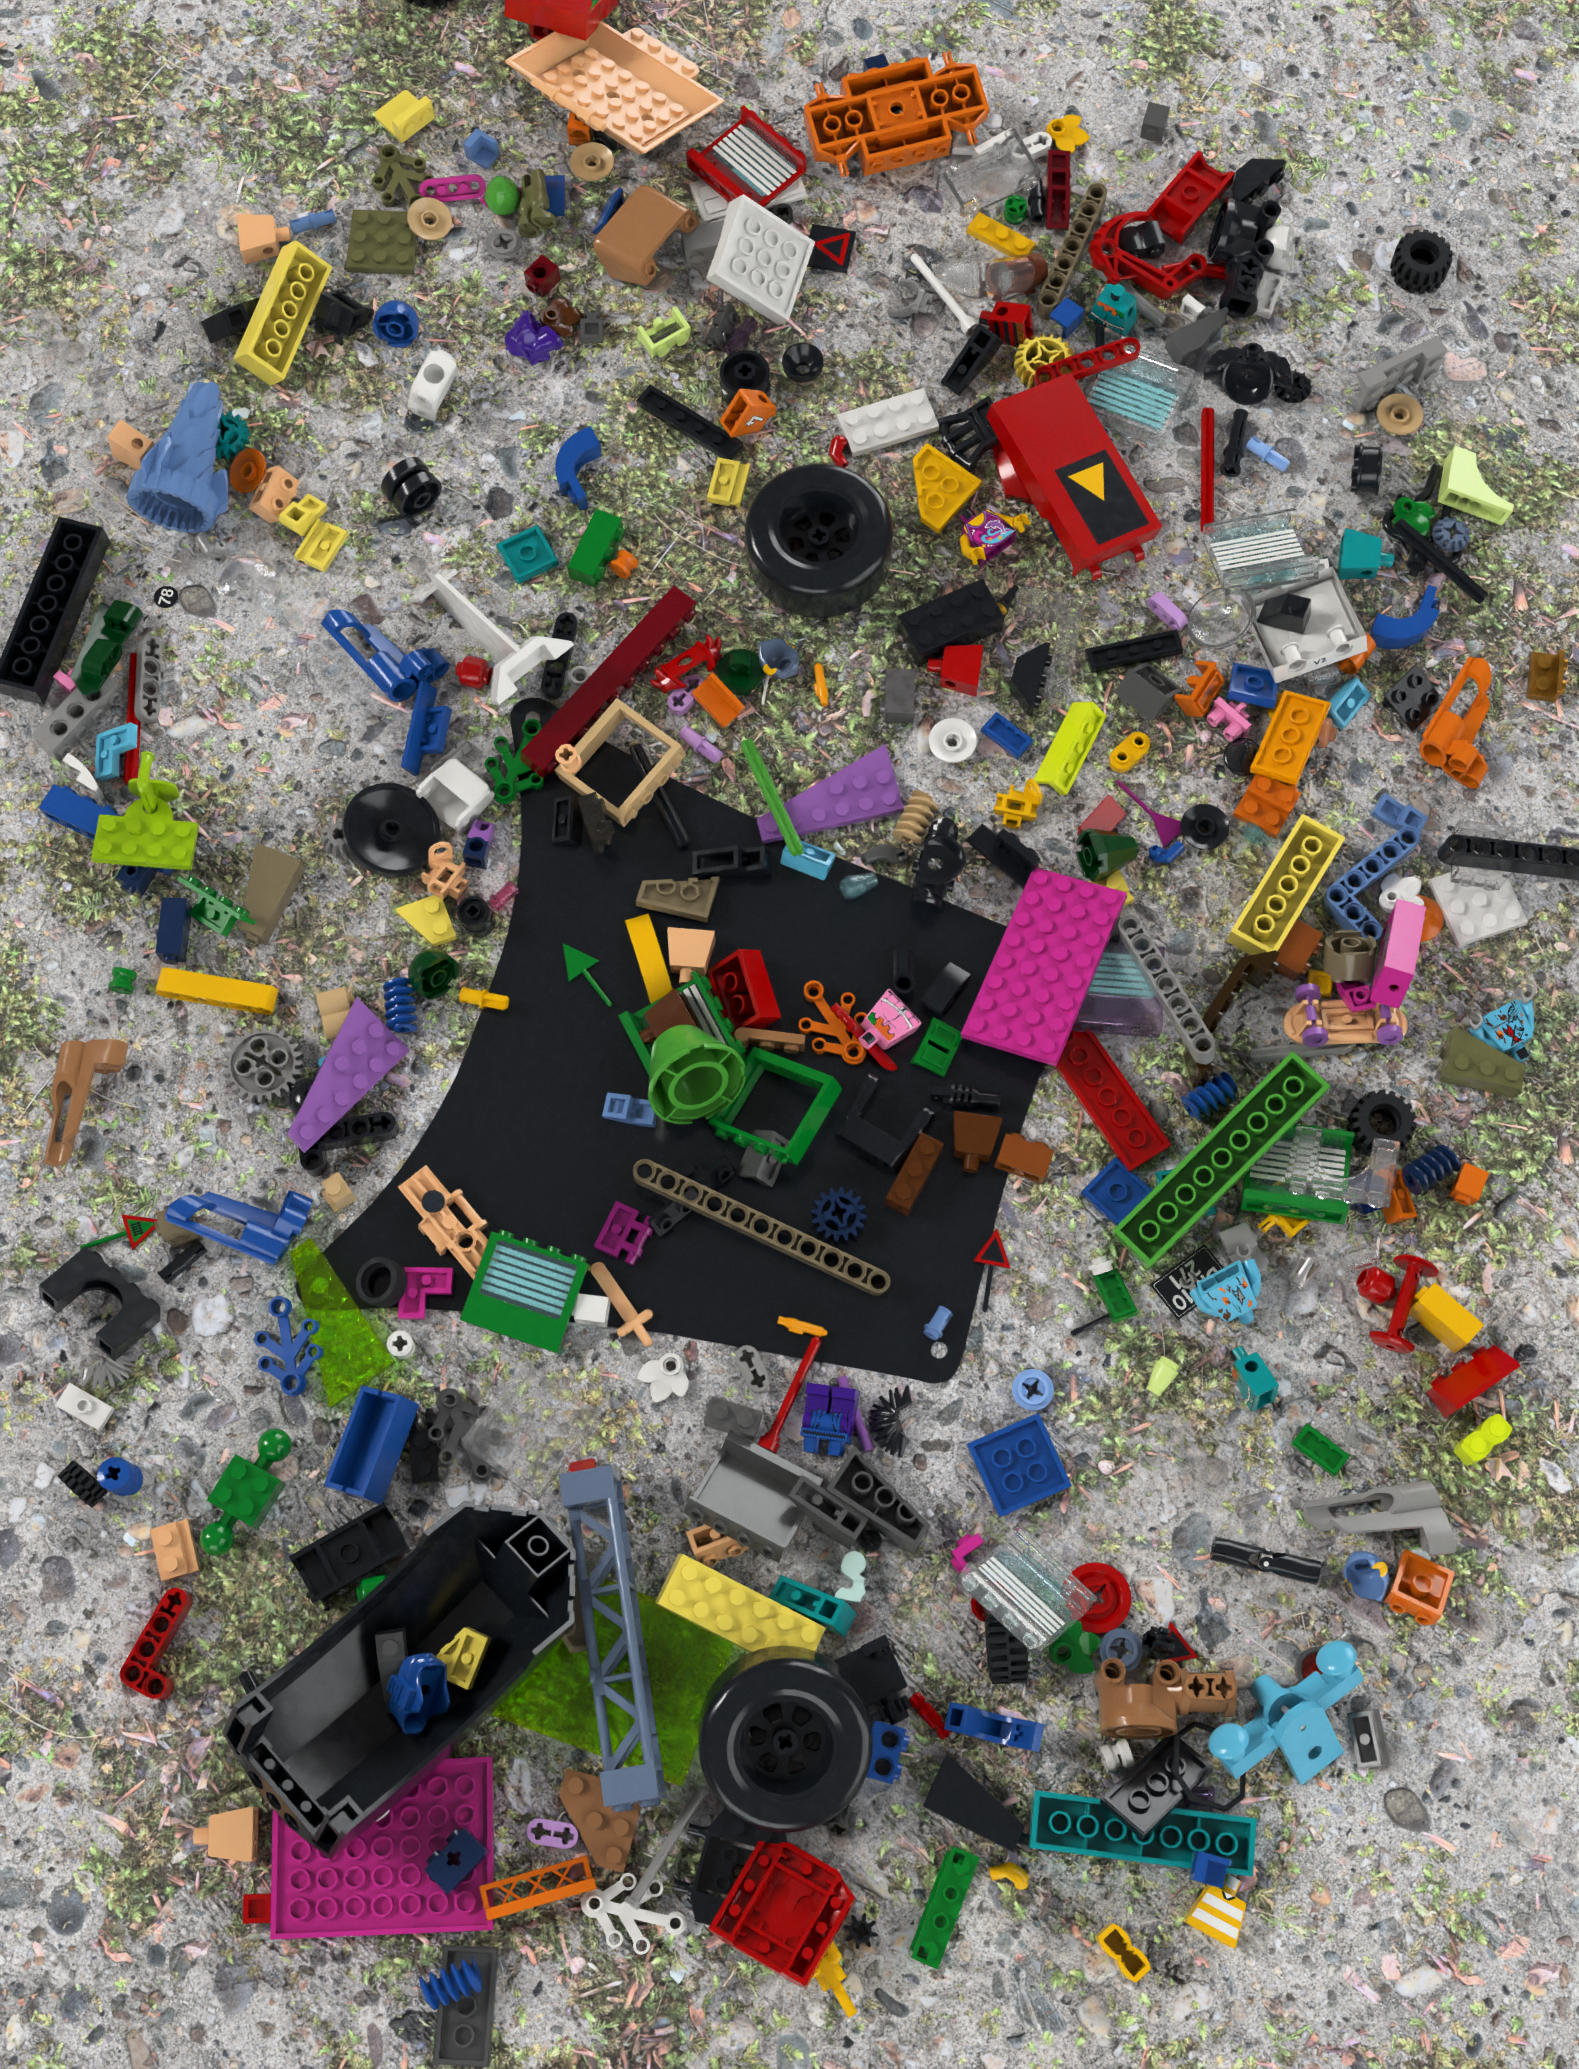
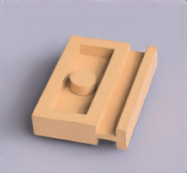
[150,1518,201,1582]

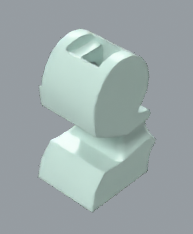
[835,1551,866,1605]

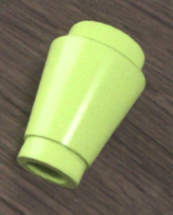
[1146,1356,1180,1397]

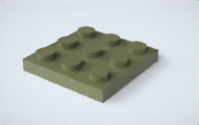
[346,210,418,275]

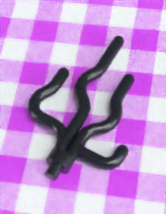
[1382,463,1463,577]

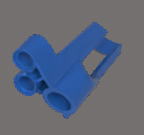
[321,609,450,702]
[165,1190,313,1265]

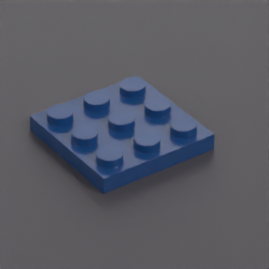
[966,1413,1072,1518]

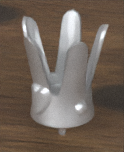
[1287,1253,1323,1293]

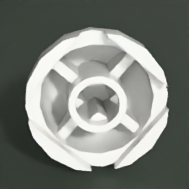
[1263,224,1295,271]

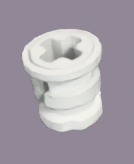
[387,1331,415,1360]

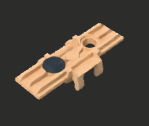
[398,1165,499,1280]

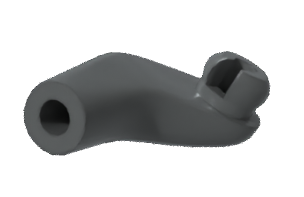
[860,844,909,866]

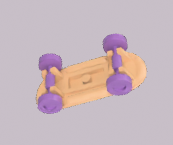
[1283,983,1408,1047]

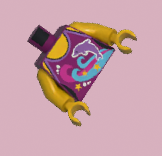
[960,508,1031,567]

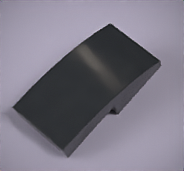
[920,962,971,1015]

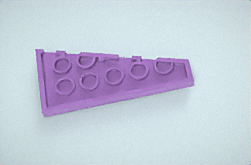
[757,744,904,844]
[286,997,410,1153]

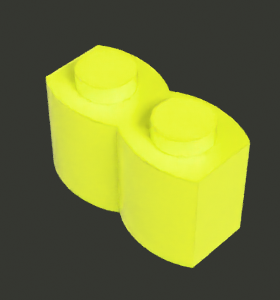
[1453,1414,1512,1466]

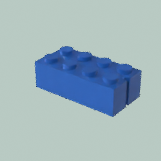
[324,1385,419,1505]

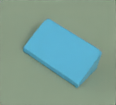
[1327,678,1371,729]
[780,840,836,880]

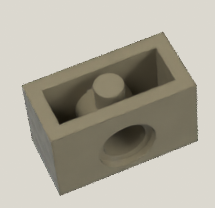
[154,1209,204,1248]

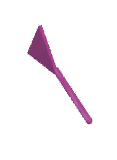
[1116,780,1181,848]

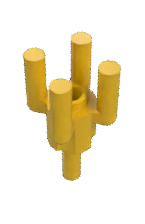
[813,1941,858,2018]

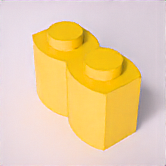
[1095,1922,1151,1983]

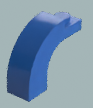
[555,426,602,511]
[1369,585,1440,649]
[944,1702,1045,1752]

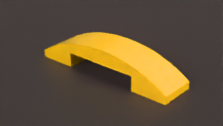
[625,914,672,1003]

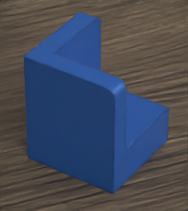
[1050,297,1084,340]
[1189,1851,1232,1888]

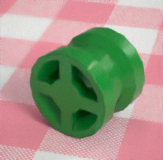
[1004,195,1027,225]
[108,967,137,994]

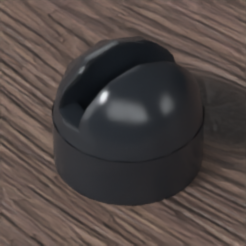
[861,1530,882,1552]

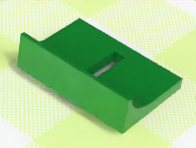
[910,1017,962,1078]

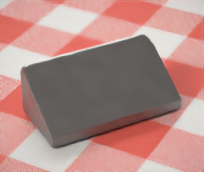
[1347,1709,1390,1769]

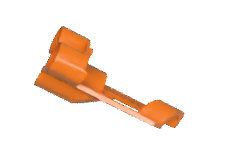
[1419,657,1492,789]

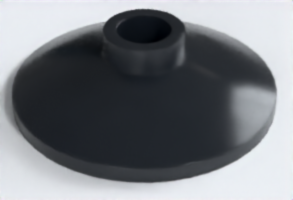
[1180,804,1229,850]

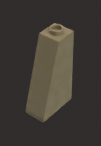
[240,843,306,945]

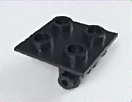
[1382,664,1443,732]

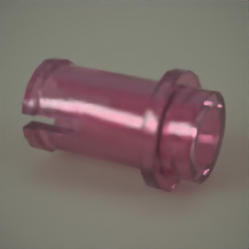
[488,881,519,912]

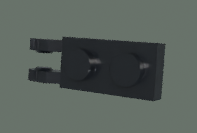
[409,1408,440,1484]

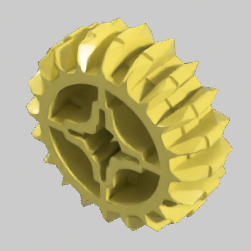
[1014,332,1074,389]

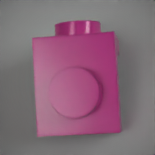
[950,1533,984,1576]

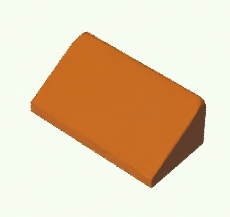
[1371,1169,1418,1224]

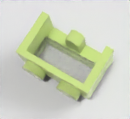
[637,306,691,358]

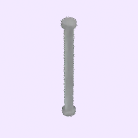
[624,1784,710,1910]

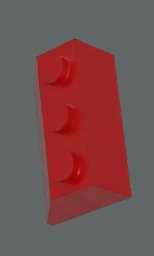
[707,949,781,1037]
[1426,1345,1521,1418]

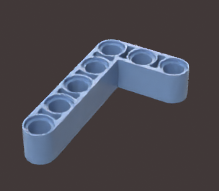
[1322,826,1421,944]

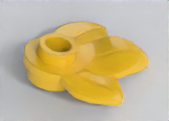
[1046,115,1090,154]

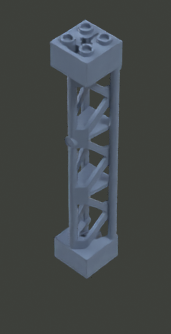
[558,1465,667,1813]

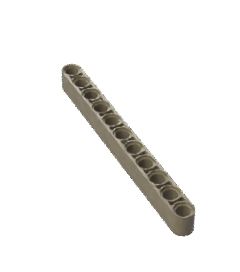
[633,1159,890,1296]

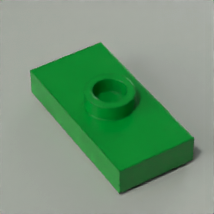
[1093,1268,1138,1324]
[1290,1423,1350,1478]

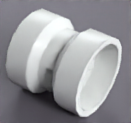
[1099,1739,1134,1774]

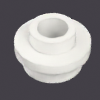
[1088,1255,1113,1275]

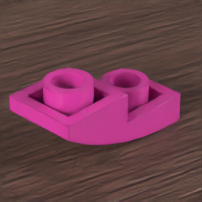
[1334,980,1377,1013]

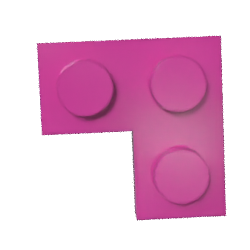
[398,1267,454,1320]

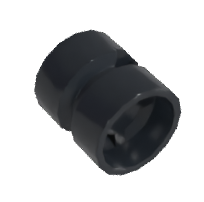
[457,896,496,938]

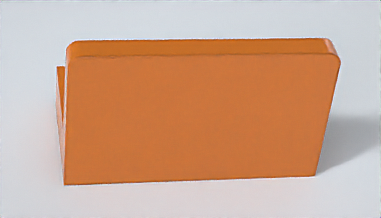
[691,672,745,729]

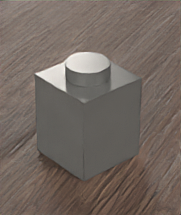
[1140,102,1170,142]

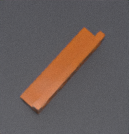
[479,1855,597,1921]

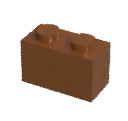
[1275,919,1323,981]
[994,1133,1054,1184]

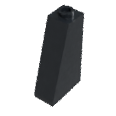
[922,1755,1027,1852]

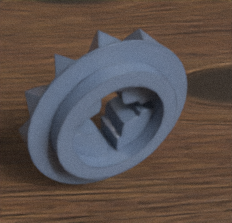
[1432,516,1471,552]
[1099,1628,1143,1672]

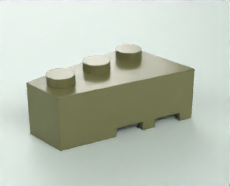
[1439,1026,1526,1098]

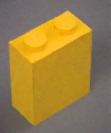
[1409,1283,1484,1354]

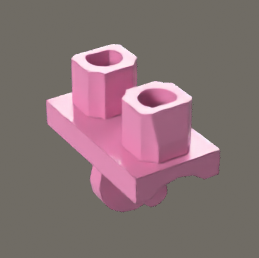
[1206,697,1252,742]

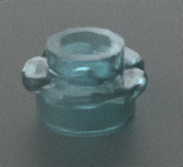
[1242,822,1265,844]

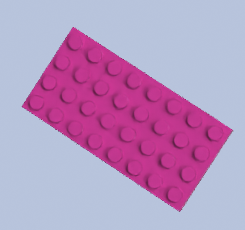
[961,867,1127,1067]

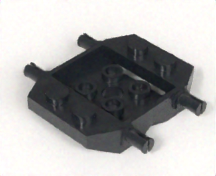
[672,1809,787,1925]

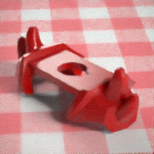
[650,634,722,694]

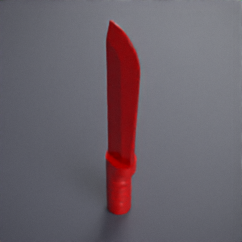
[830,1003,898,1071]

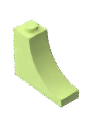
[1437,446,1514,525]

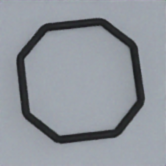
[1173,1721,1246,1812]

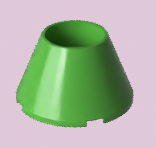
[648,1025,746,1124]

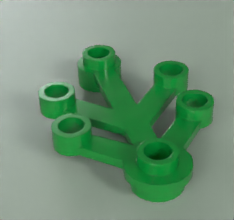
[484,719,544,804]

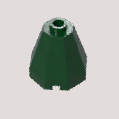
[1077,828,1140,882]

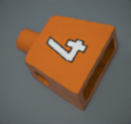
[719,389,776,438]

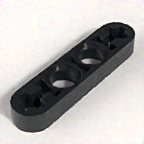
[541,612,578,700]

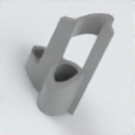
[1303,1480,1456,1557]

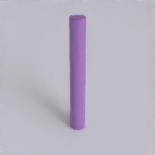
[837,1375,873,1453]

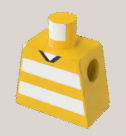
[1182,1874,1246,1949]

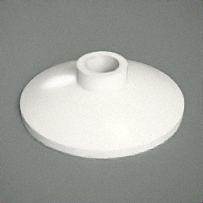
[928,718,977,763]

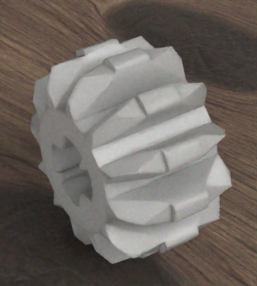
[321,817,349,859]

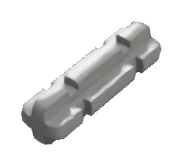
[430,739,471,773]

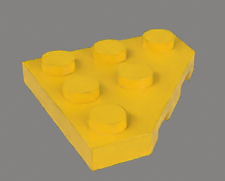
[912,443,982,534]

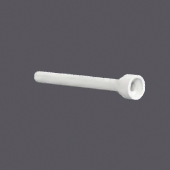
[910,253,980,337]

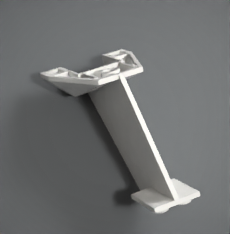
[409,568,574,705]

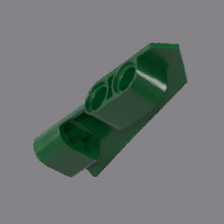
[70,600,143,695]

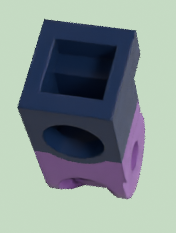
[462,820,495,870]

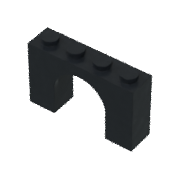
[39,1246,161,1361]

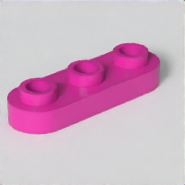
[419,174,486,202]

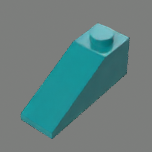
[769,1575,857,1638]

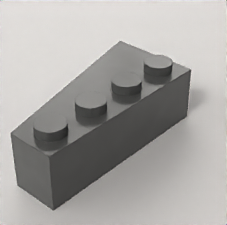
[826,1446,931,1555]

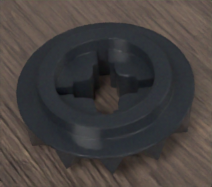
[1274,369,1312,403]

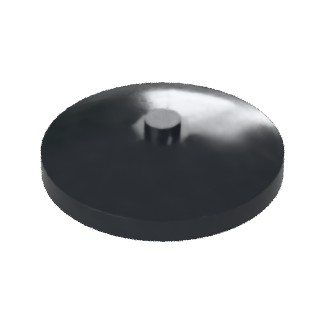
[342,783,440,878]

